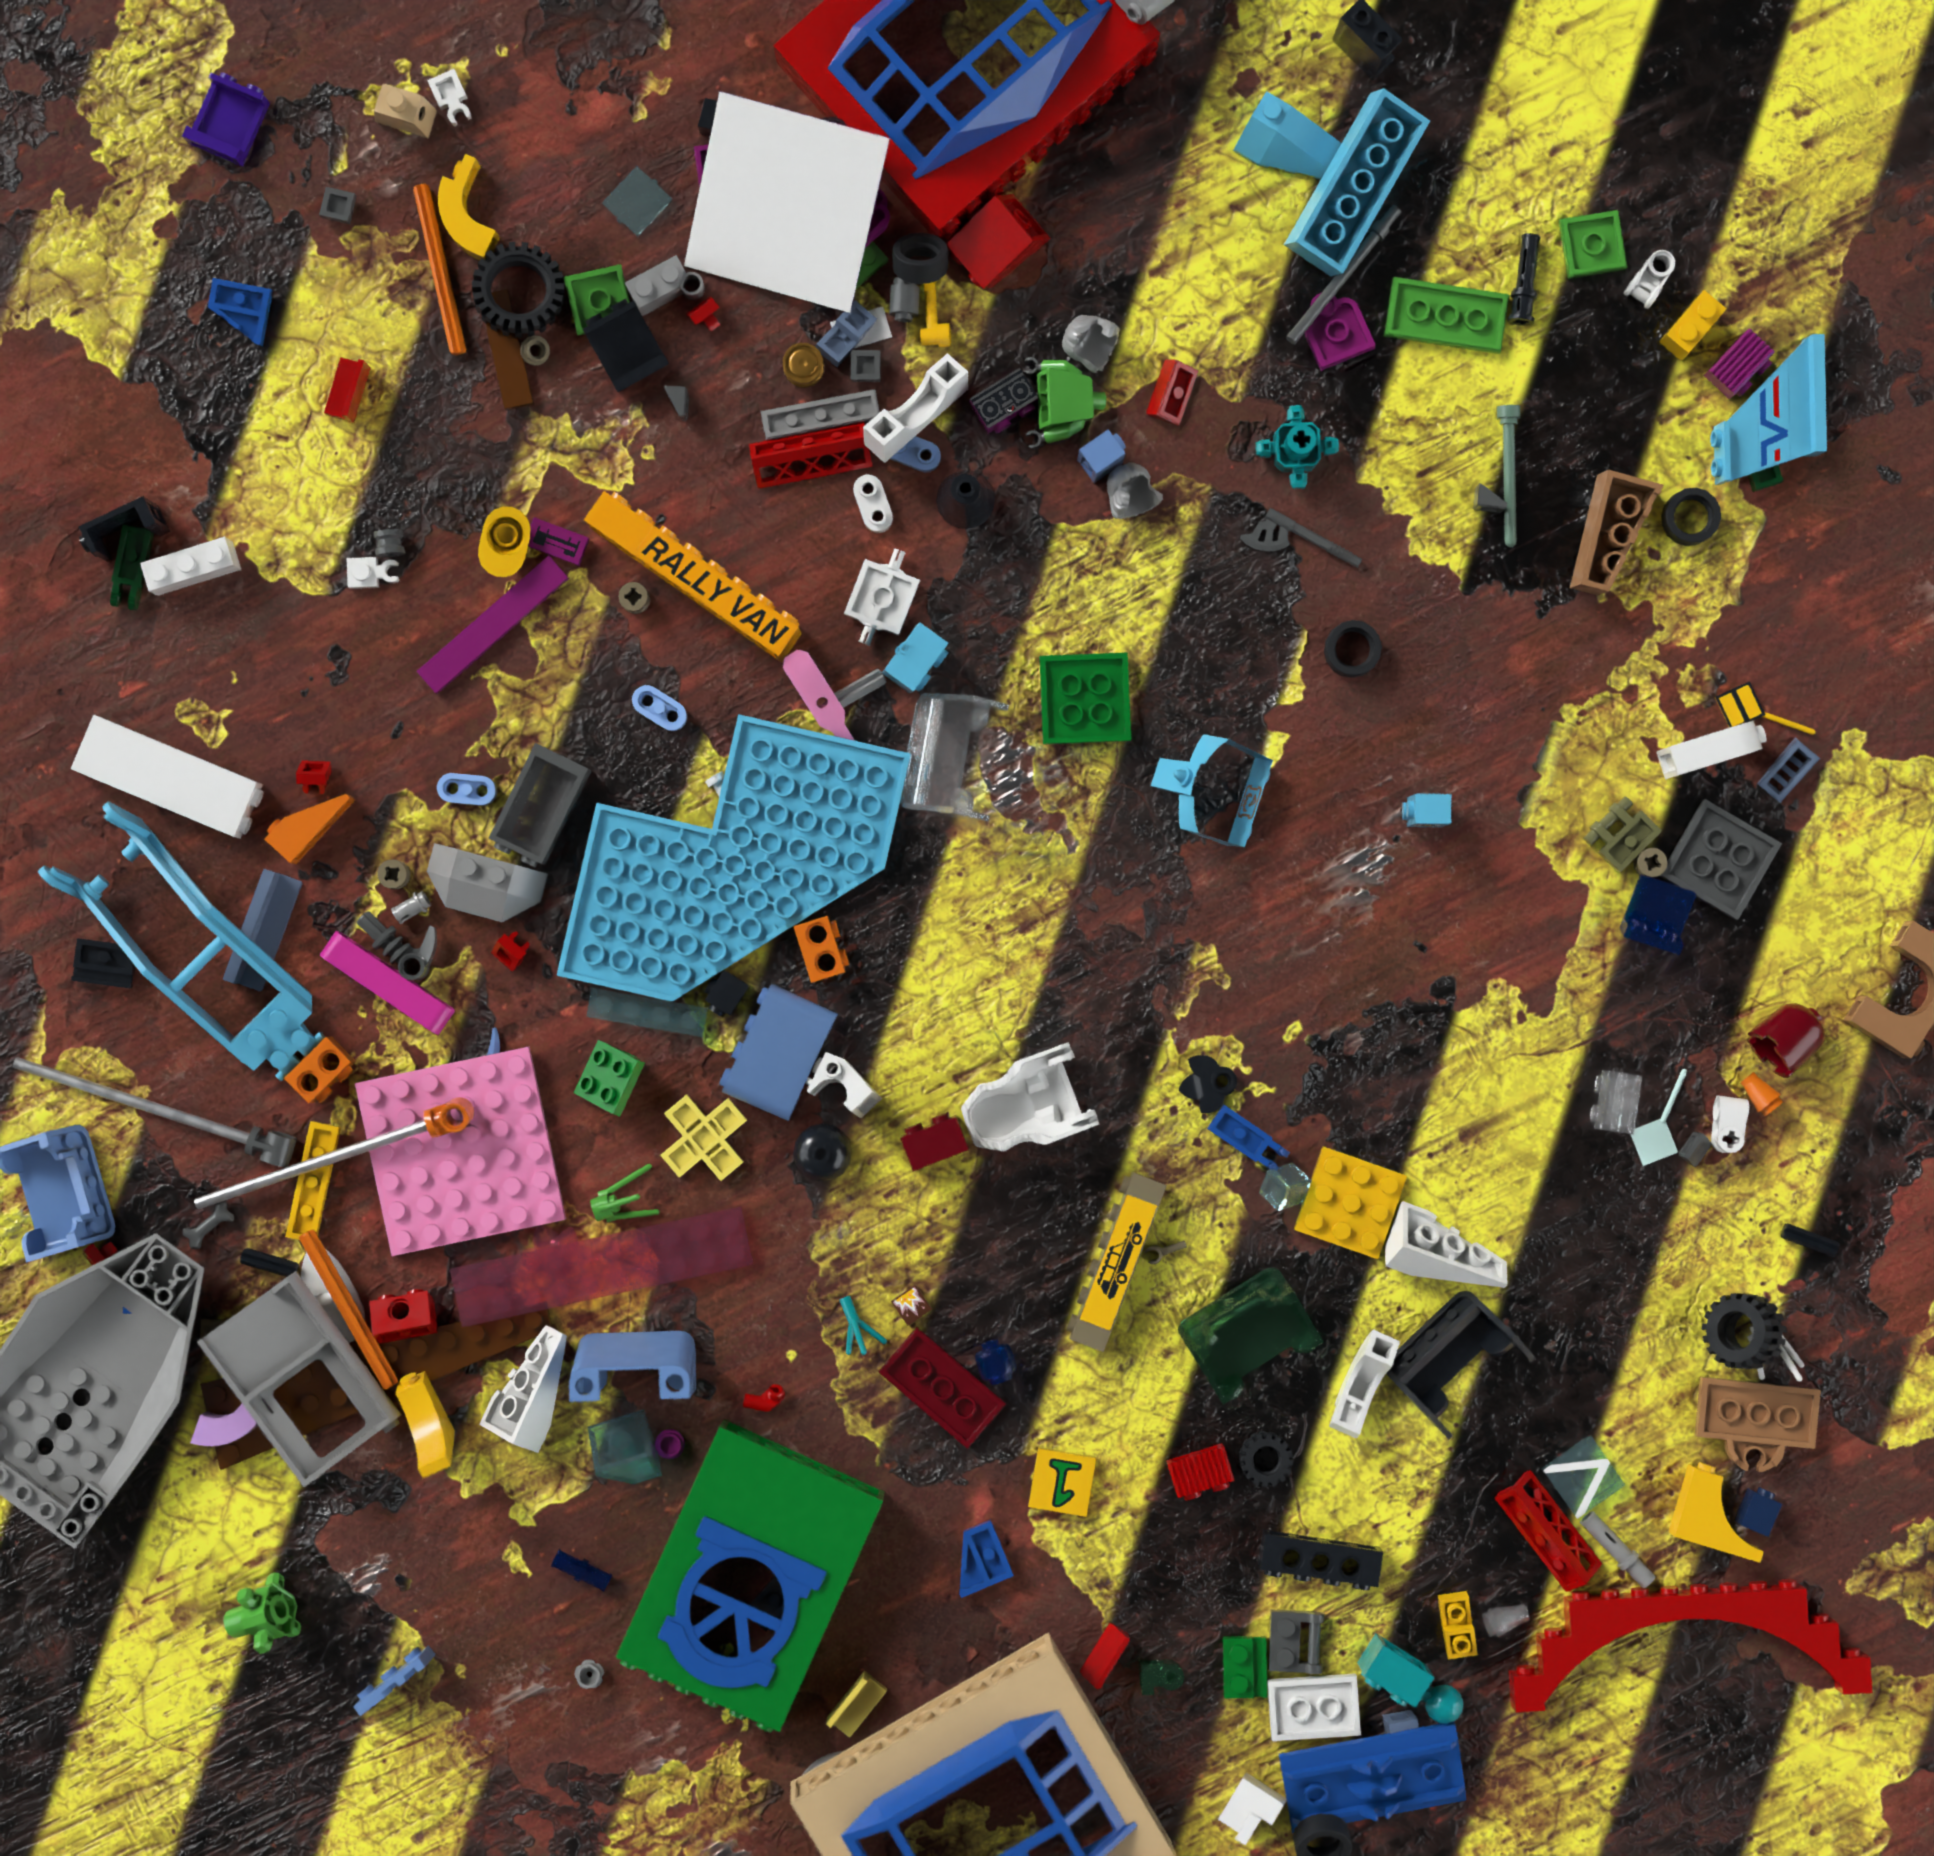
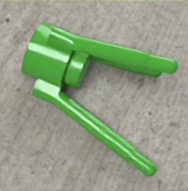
[590,1164,660,1223]

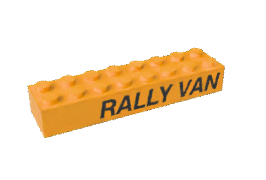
[584,491,802,663]

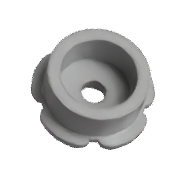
[575,1659,604,1689]

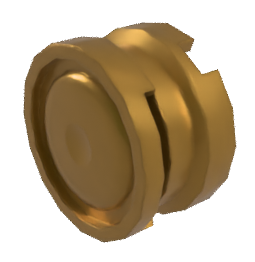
[783,343,824,388]

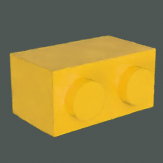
[1659,290,1727,360]

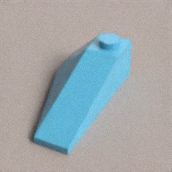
[1233,91,1341,180]

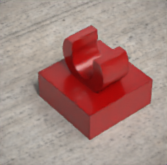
[686,296,721,332]
[296,760,332,794]
[491,931,530,972]
[83,1241,118,1266]

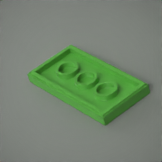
[1384,277,1510,354]

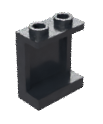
[1332,0,1402,81]

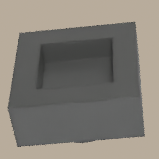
[319,187,357,224]
[851,350,881,382]

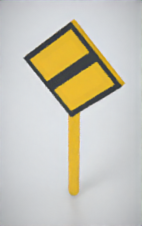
[1715,681,1816,735]

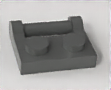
[1268,1609,1324,1674]

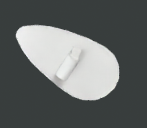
[301,1250,365,1343]

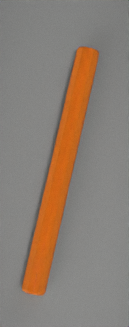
[413,184,466,355]
[299,1229,398,1390]

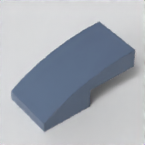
[816,300,877,367]

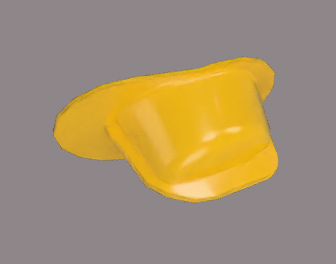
[478,506,530,577]

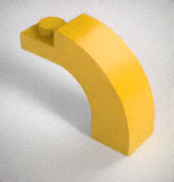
[438,154,500,260]

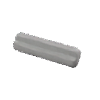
[834,669,886,708]

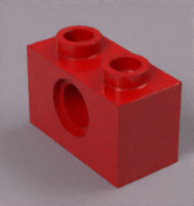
[369,1289,438,1344]

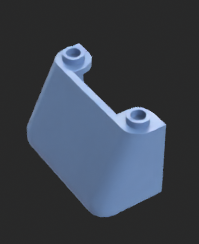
[0,1125,115,1263]

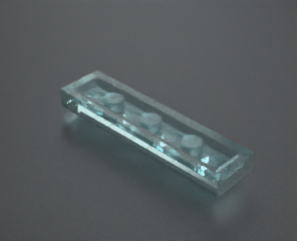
[586,988,708,1037]

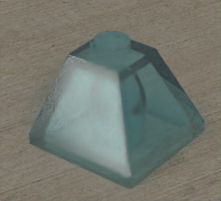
[588,1409,662,1484]

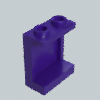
[182,72,270,167]

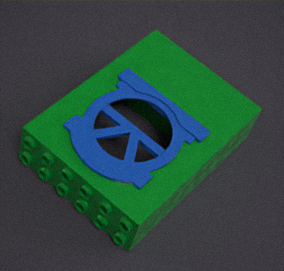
[615,1419,885,1732]

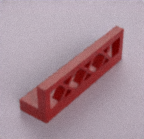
[749,422,873,489]
[1494,1470,1602,1592]

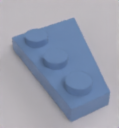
[353,1645,436,1716]

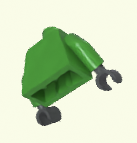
[1023,357,1107,449]

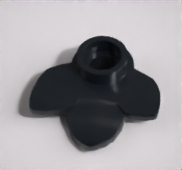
[1178,1055,1237,1113]

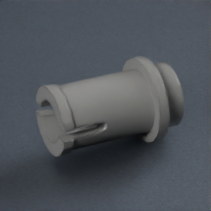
[391,891,431,924]

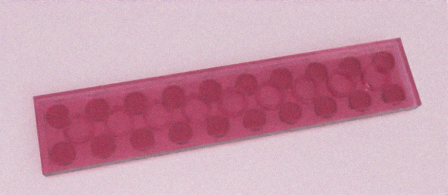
[450,1206,753,1327]

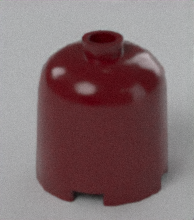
[1748,1003,1825,1078]

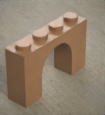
[1843,921,1934,1059]

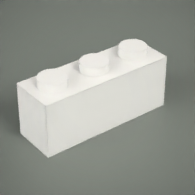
[140,537,242,596]

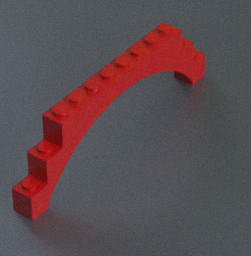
[1509,1579,1873,1712]

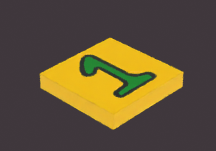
[1028,1447,1096,1517]

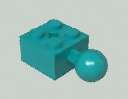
[1357,1633,1464,1724]

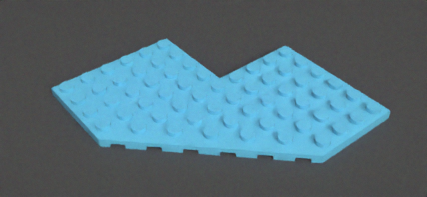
[556,714,911,1002]

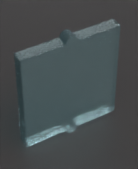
[602,166,672,237]

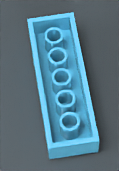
[1284,88,1430,276]

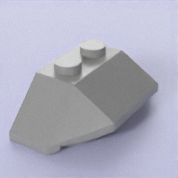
[427,843,548,922]

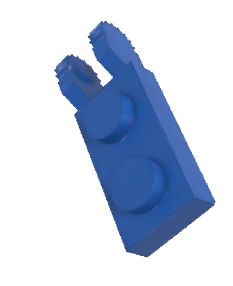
[1207,1104,1290,1173]

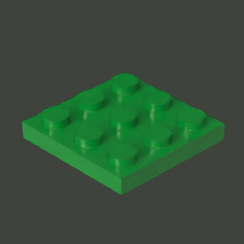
[1039,652,1131,745]

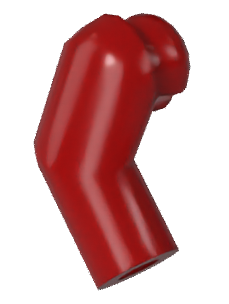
[743,1384,785,1412]

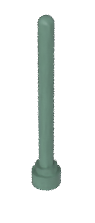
[1497,405,1521,547]

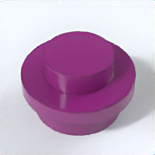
[655,1429,685,1459]

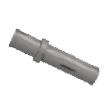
[1580,1511,1656,1588]

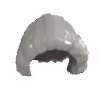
[1062,315,1120,373]
[1107,462,1164,519]

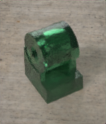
[1139,1659,1184,1695]

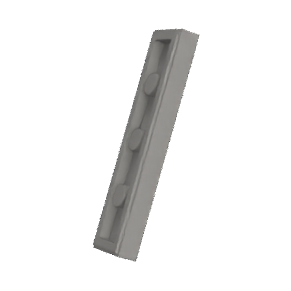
[760,389,880,441]

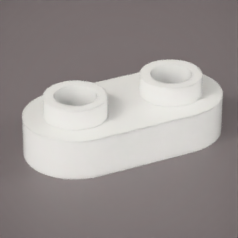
[853,475,893,533]

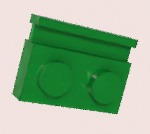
[1222,1636,1267,1698]

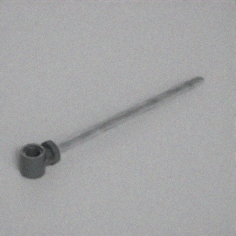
[13,1057,297,1167]

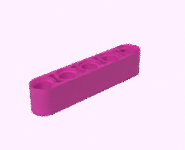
[320,930,455,1035]

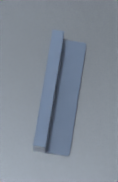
[222,869,302,991]

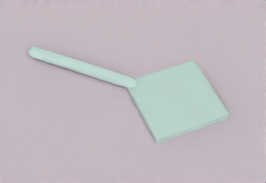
[1629,1069,1687,1166]

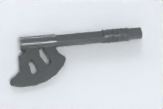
[1240,507,1362,568]

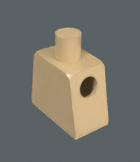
[374,84,437,139]

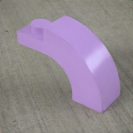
[190,1399,270,1446]

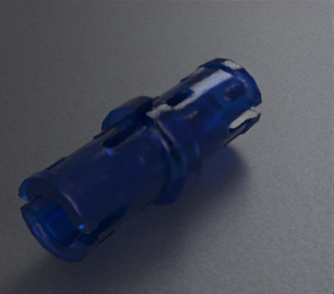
[551,1549,612,1592]

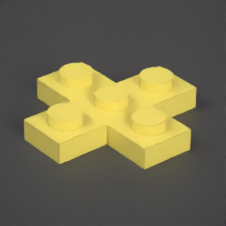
[660,1094,747,1181]

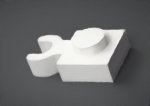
[427,69,472,127]
[346,557,399,589]

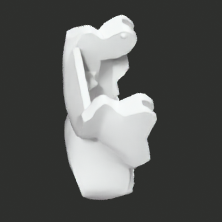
[961,1043,1099,1151]

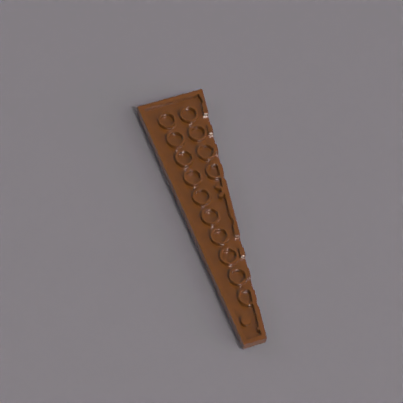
[200,1300,553,1470]

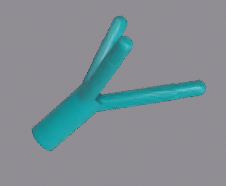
[839,1295,887,1355]

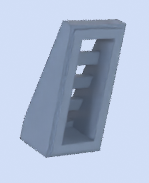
[1757,737,1820,803]

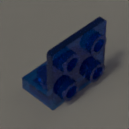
[1619,874,1696,955]

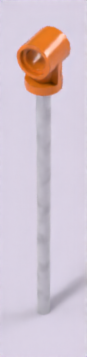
[194,1097,475,1210]

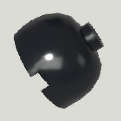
[793,1123,852,1182]

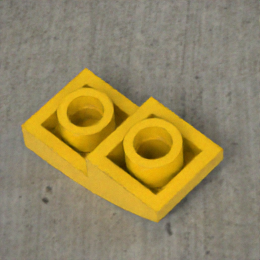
[1437,1591,1477,1660]

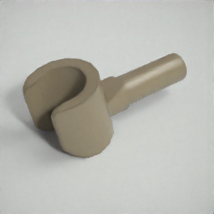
[1145,1241,1187,1264]

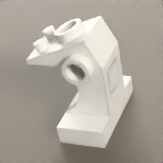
[806,1052,883,1118]

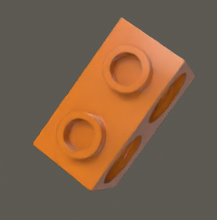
[793,916,849,983]
[284,1036,356,1104]

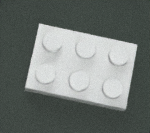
[1267,1674,1361,1741]

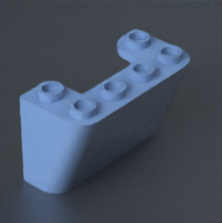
[719,984,838,1121]
[569,1331,696,1402]

